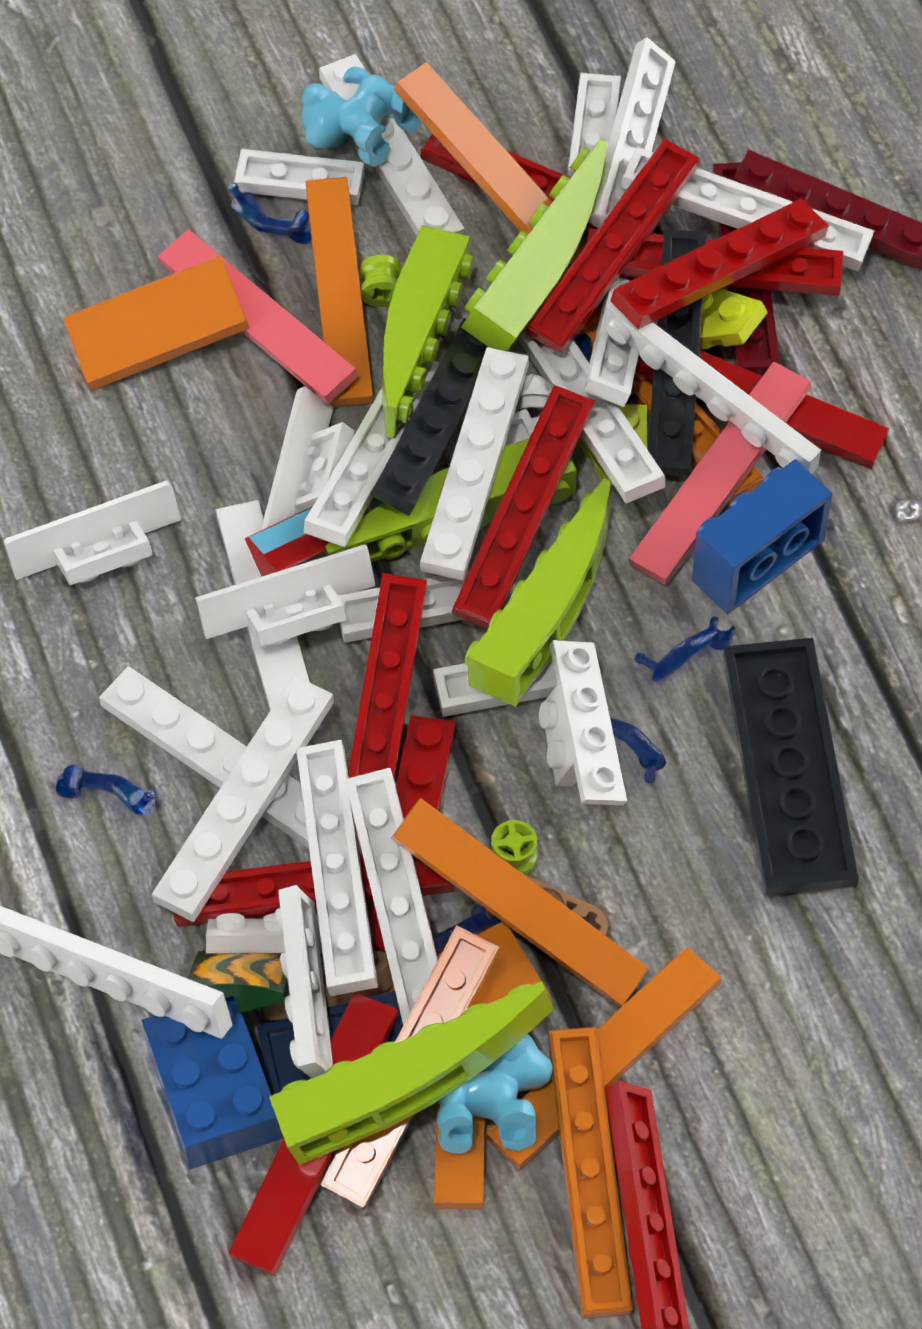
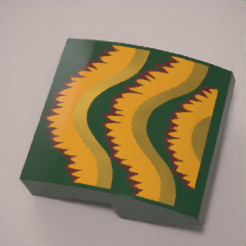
[187,950,289,1013]

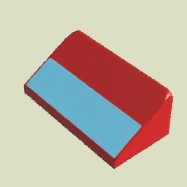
[244,506,330,577]

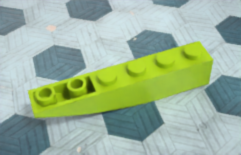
[461,138,607,351]
[382,225,475,439]
[326,438,577,562]
[465,478,611,707]
[270,981,554,1165]

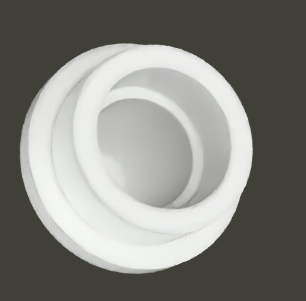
[516,374,552,417]

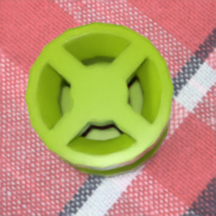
[360,255,402,307]
[491,820,537,875]

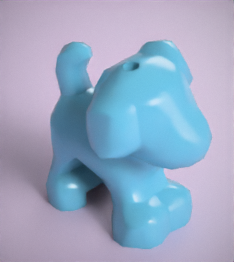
[301,66,422,167]
[437,1034,553,1154]

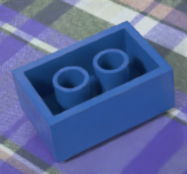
[692,459,832,614]
[142,996,282,1170]

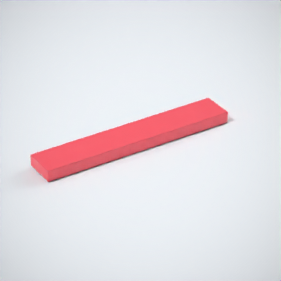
[158,229,359,405]
[629,362,811,586]

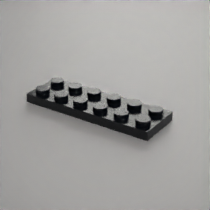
[723,638,859,896]

